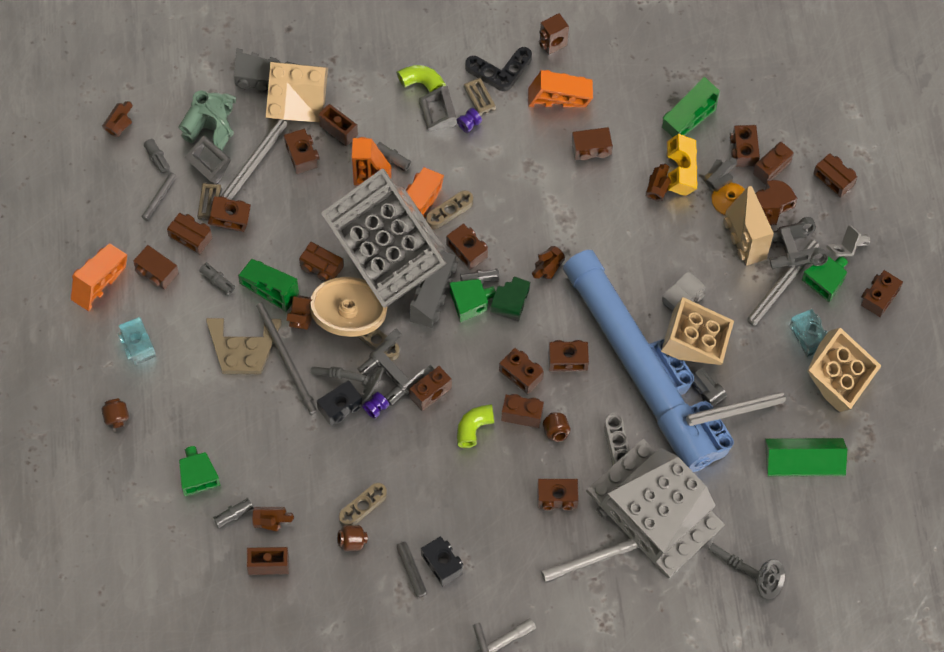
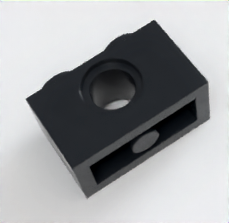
[317,380,363,426]
[421,536,464,587]

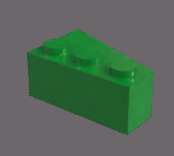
[662,77,720,137]
[238,259,299,312]

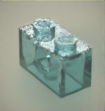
[789,309,828,357]
[117,317,156,365]

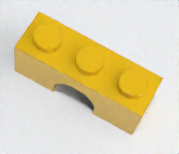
[667,134,698,196]

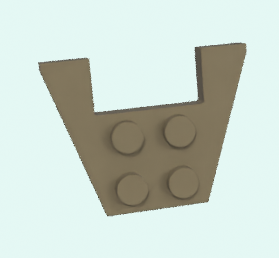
[206,318,282,374]

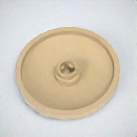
[310,277,387,337]

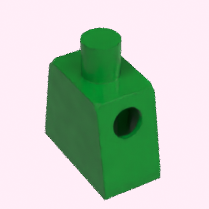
[802,256,848,302]
[450,279,496,322]
[179,446,221,496]

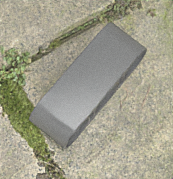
[604,413,630,466]

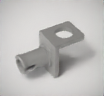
[826,225,870,256]

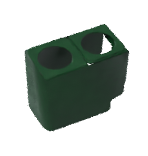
[490,277,531,321]

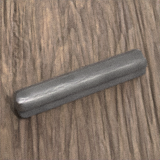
[397,541,427,598]

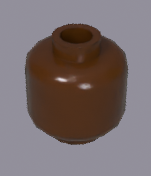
[101,398,129,429]
[543,412,571,442]
[337,525,368,551]

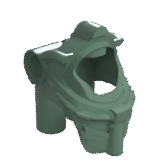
[178,90,237,151]

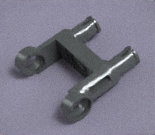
[769,217,828,270]
[357,328,434,406]

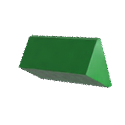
[765,438,848,476]

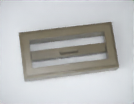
[464,78,496,116]
[197,183,221,220]

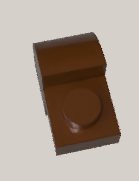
[755,180,798,214]
[286,295,313,330]

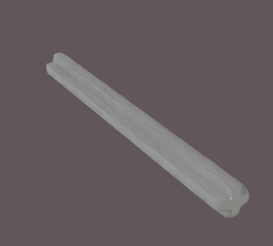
[221,119,287,200]
[748,240,819,325]
[686,392,786,426]

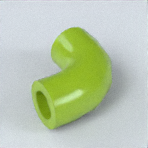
[396,65,446,92]
[457,404,494,448]

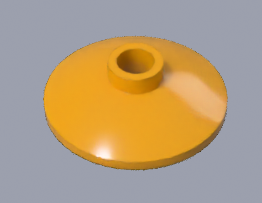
[712,183,745,215]

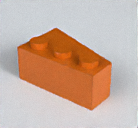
[528,70,593,107]
[352,137,392,185]
[406,167,444,218]
[71,243,127,311]

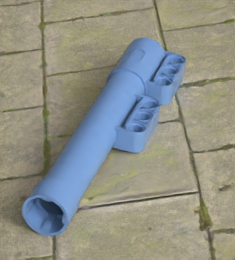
[563,250,734,473]

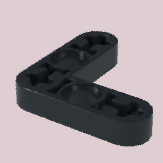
[465,47,532,91]

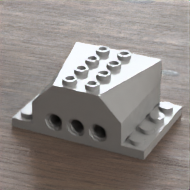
[321,169,447,308]
[586,439,725,578]

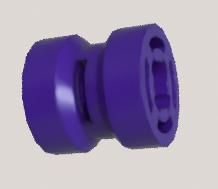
[456,108,482,133]
[362,392,389,419]

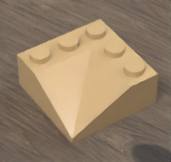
[266,62,328,122]
[723,186,774,266]
[661,297,734,365]
[807,328,881,412]

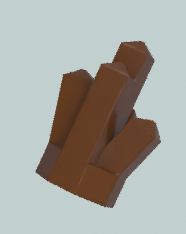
[102,101,133,137]
[646,163,671,201]
[532,246,565,279]
[252,507,294,532]

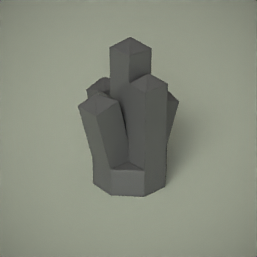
[703,157,737,192]

